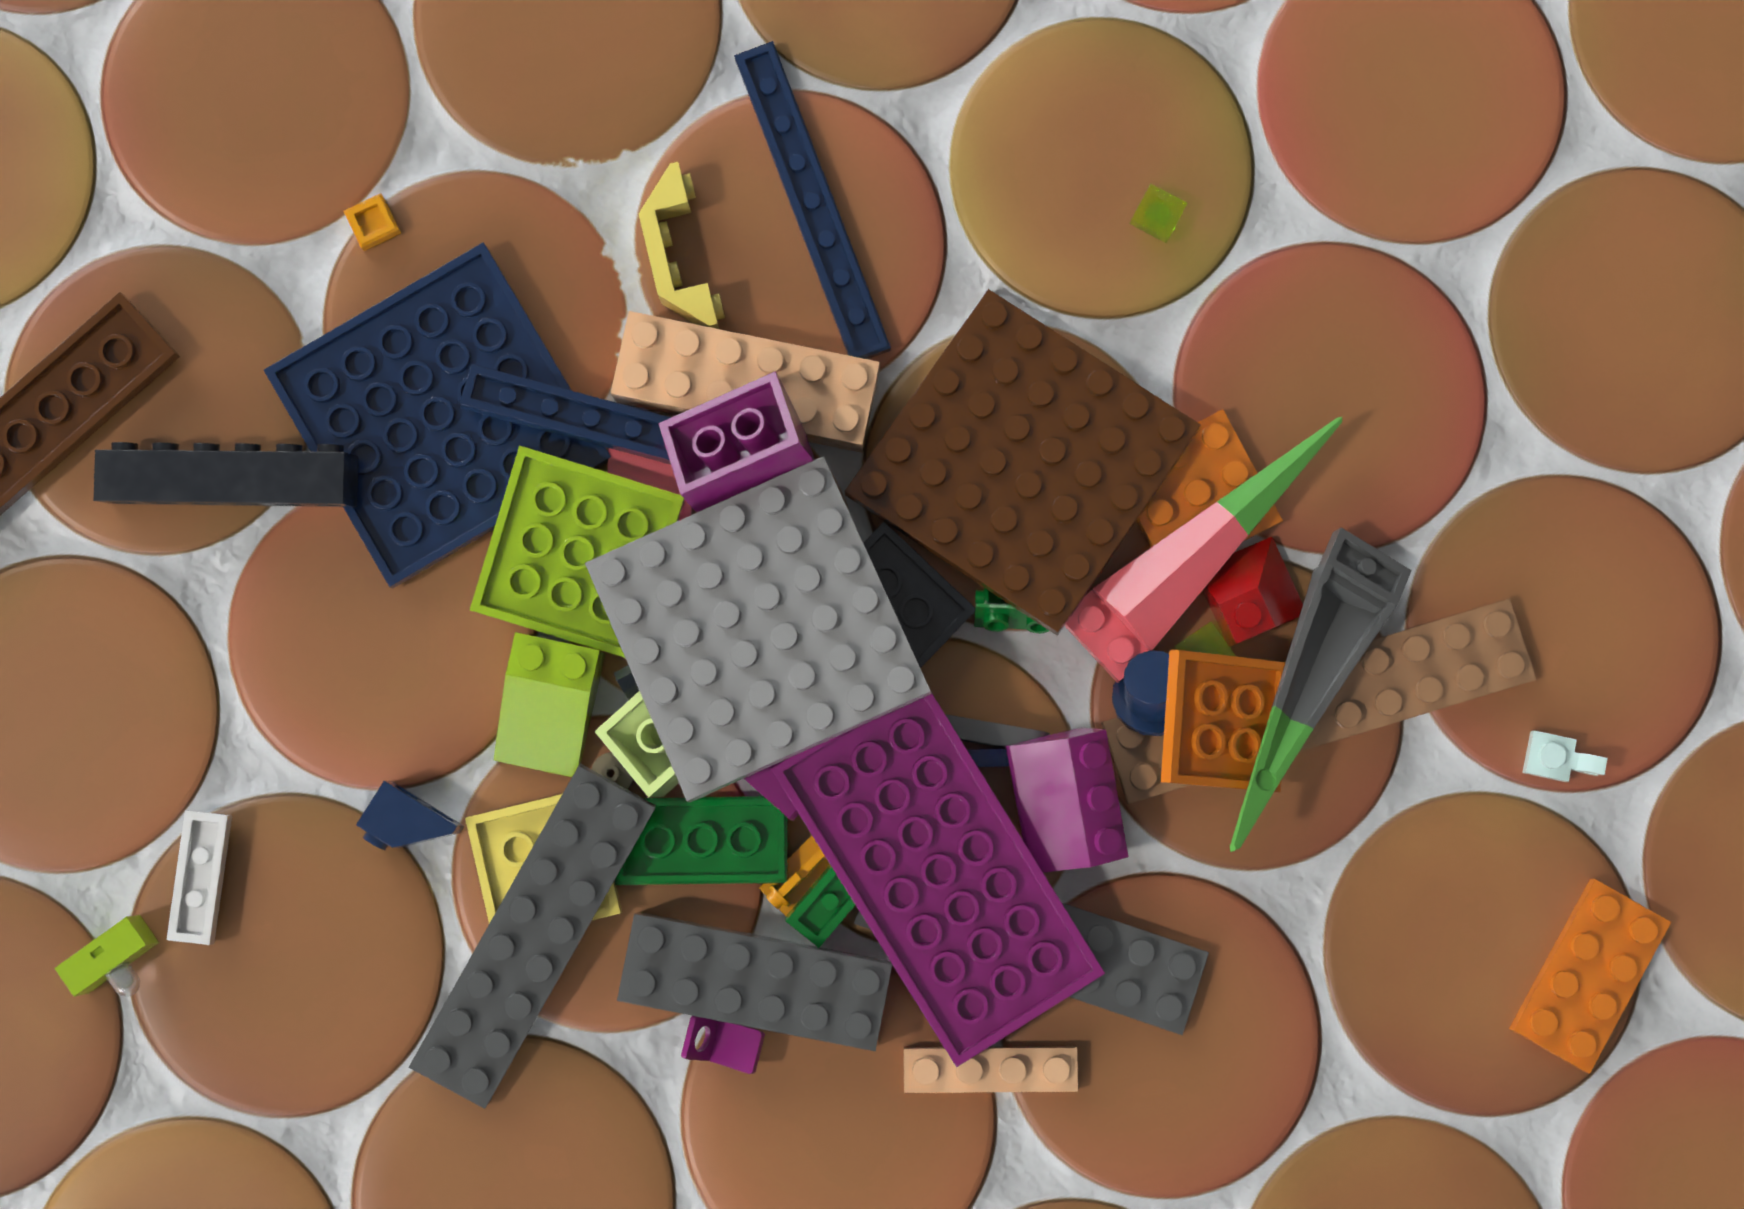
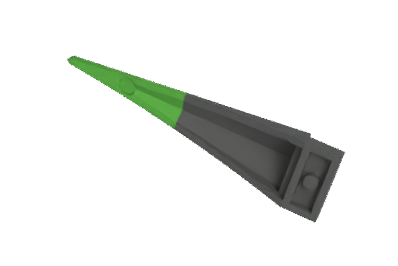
[1230,528,1412,852]

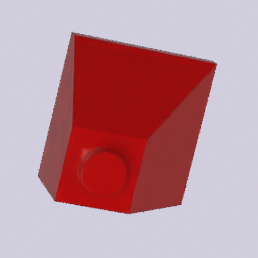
[1203,536,1303,648]

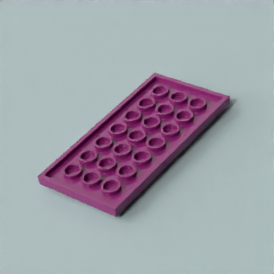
[771,693,1105,1067]

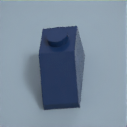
[356,781,464,851]

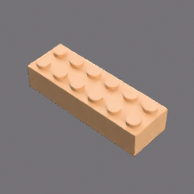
[611,311,880,453]

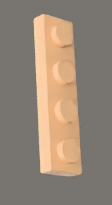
[904,1046,1078,1093]

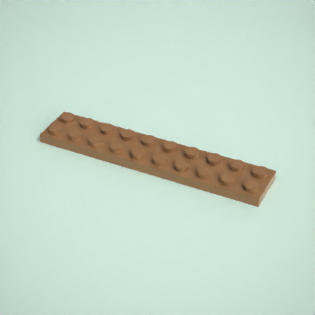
[1101,598,1536,804]

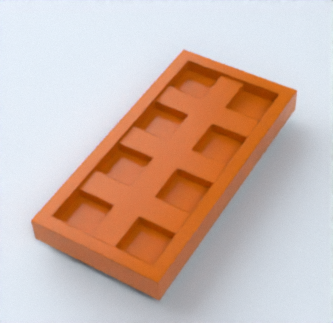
[1509,879,1671,1074]

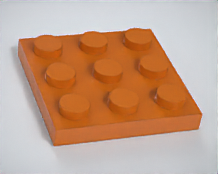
[1137,409,1283,547]
[1161,650,1286,792]

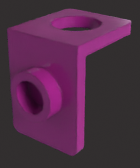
[681,1016,765,1074]

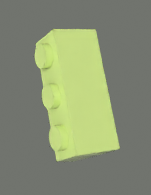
[594,691,679,798]

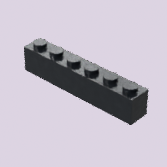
[93,442,358,507]

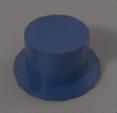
[1112,651,1169,736]

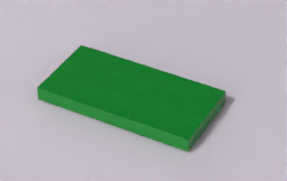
[615,796,788,886]

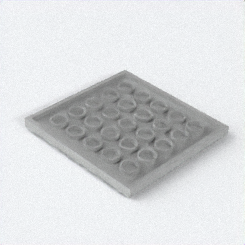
[585,456,931,803]

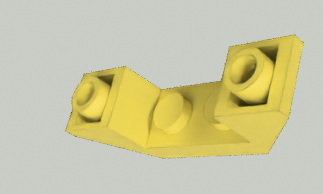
[639,162,725,329]

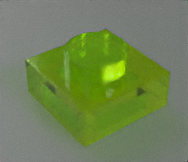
[1129,183,1187,243]
[1174,621,1236,656]

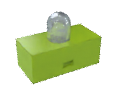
[54,915,159,997]

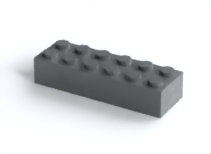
[617,912,892,1052]

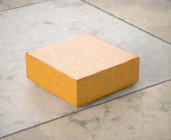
[343,193,401,251]

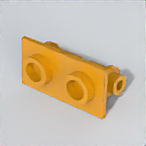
[759,835,830,916]

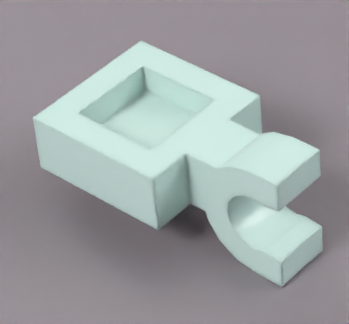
[1522,730,1608,782]

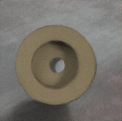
[591,752,634,790]

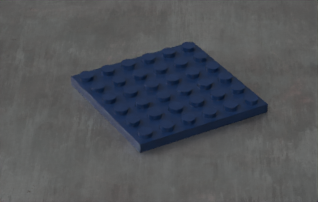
[264,242,611,589]

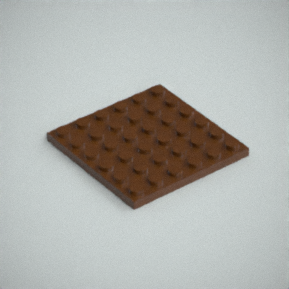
[844,289,1201,636]

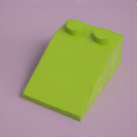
[493,632,605,777]

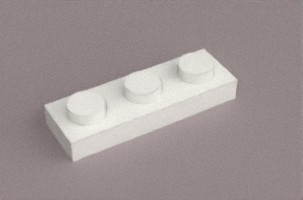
[166,810,232,945]

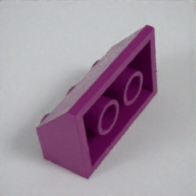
[658,371,815,513]
[1006,727,1129,872]

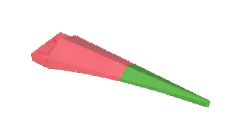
[1065,417,1343,683]

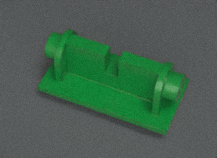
[974,588,1049,634]

